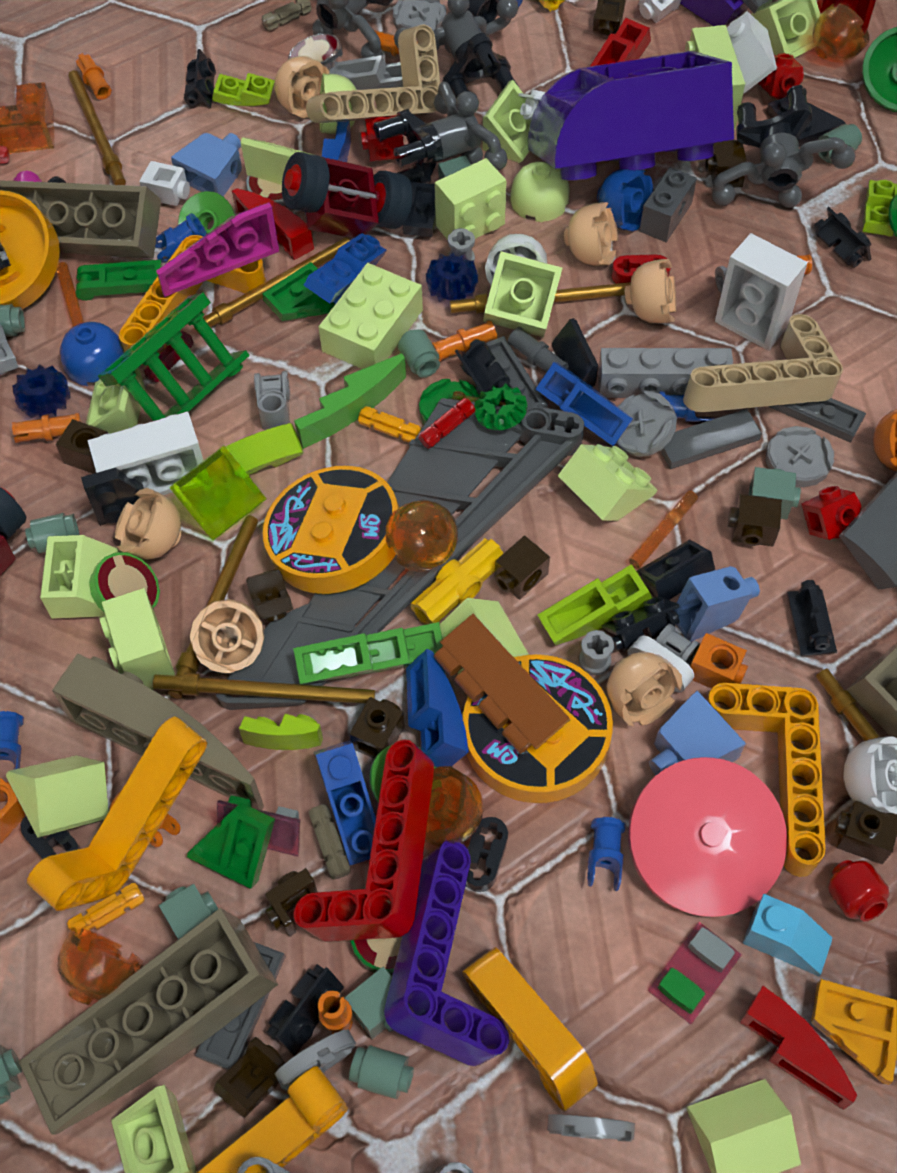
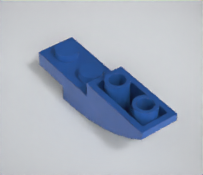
[303,233,387,304]

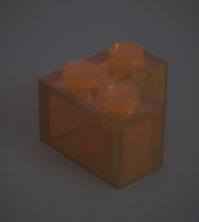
[0,82,54,154]

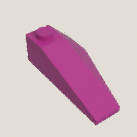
[156,203,279,297]

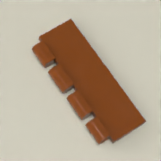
[434,614,570,754]

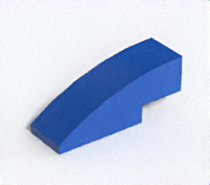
[536,362,633,446]
[406,649,469,771]

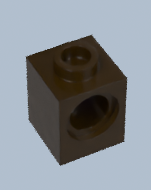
[56,419,108,474]
[495,535,550,600]

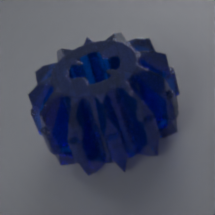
[426,251,478,302]
[12,364,71,418]

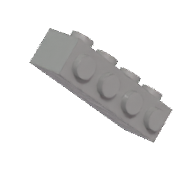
[598,348,733,398]

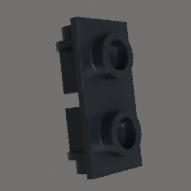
[184,49,216,108]
[814,207,871,267]
[455,339,511,403]
[787,580,837,656]
[601,597,680,652]
[266,964,344,1056]

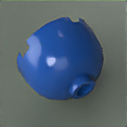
[597,169,654,231]
[60,321,124,386]

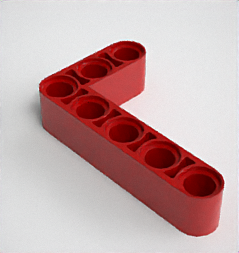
[294,739,434,941]

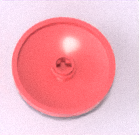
[628,757,787,917]

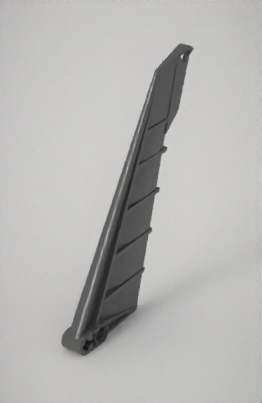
[216,398,584,710]

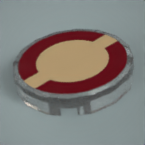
[288,33,343,70]

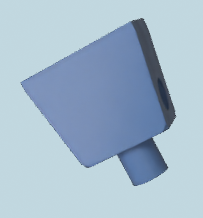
[171,133,242,197]
[672,566,760,642]
[649,691,746,775]

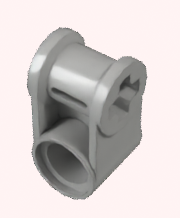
[254,371,290,430]

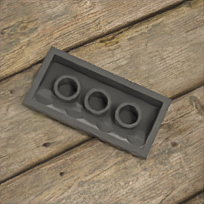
[839,473,897,589]

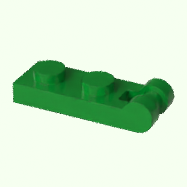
[75,260,162,301]

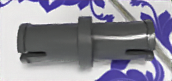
[507,327,569,372]

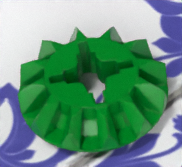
[474,383,527,430]

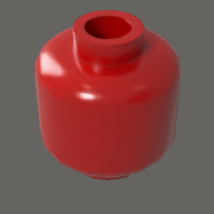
[828,860,890,922]

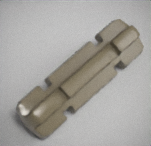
[262,0,312,31]
[309,804,350,879]

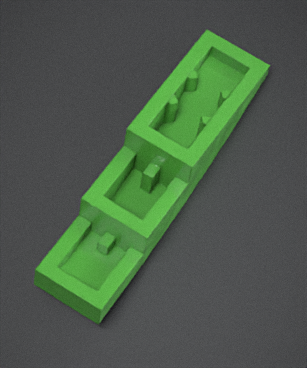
[294,353,406,449]
[293,622,443,685]

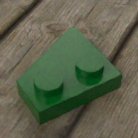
[262,262,335,321]
[187,803,275,889]

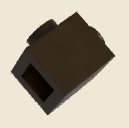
[705,140,747,188]
[727,494,782,547]
[349,697,405,759]
[835,800,897,865]

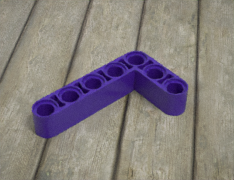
[384,839,509,1066]

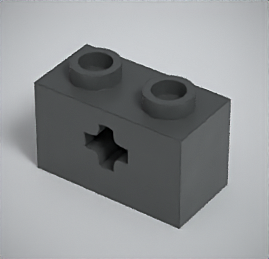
[639,167,697,243]

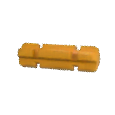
[358,406,421,443]
[67,883,145,941]

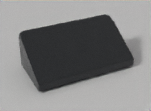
[552,318,598,387]
[636,539,715,600]

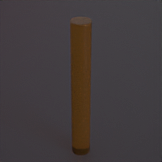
[57,262,84,327]
[629,490,698,569]

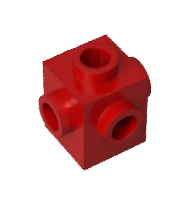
[758,53,804,99]
[361,115,404,162]
[801,486,862,540]

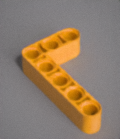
[119,235,266,365]
[707,683,825,877]
[27,716,207,911]

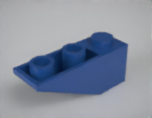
[314,740,376,866]

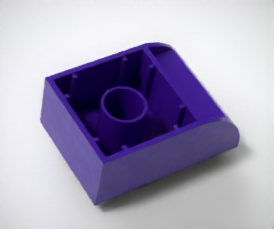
[528,51,734,180]

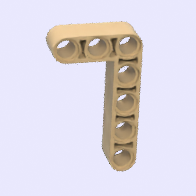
[306,24,440,124]
[683,314,843,412]

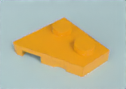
[811,979,897,1085]

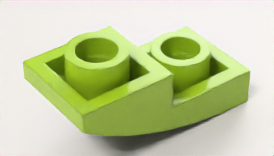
[212,73,275,106]
[862,180,897,237]
[225,423,304,479]
[239,714,323,750]

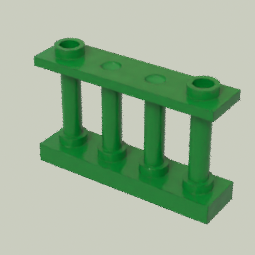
[98,292,250,421]

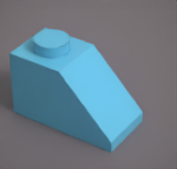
[742,894,833,976]

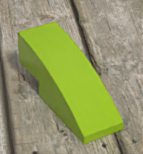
[538,564,652,645]

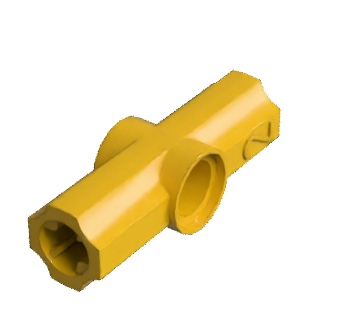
[411,538,504,625]

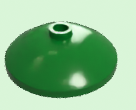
[862,27,897,112]

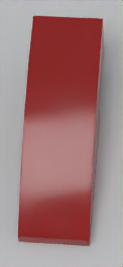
[590,18,651,66]
[232,188,314,260]
[740,986,858,1110]

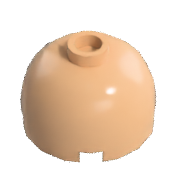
[274,56,330,118]
[564,202,617,266]
[625,259,676,323]
[115,488,181,560]
[190,599,265,674]
[606,651,682,726]

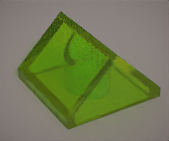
[169,445,267,540]

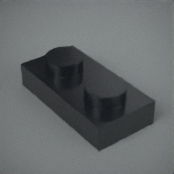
[403,182,436,237]

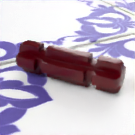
[143,331,194,383]

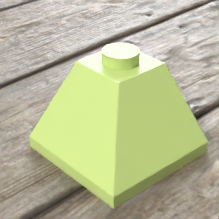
[751,0,829,58]

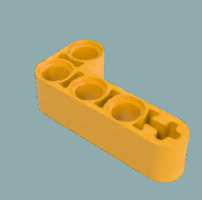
[462,947,598,1112]
[198,1066,348,1173]

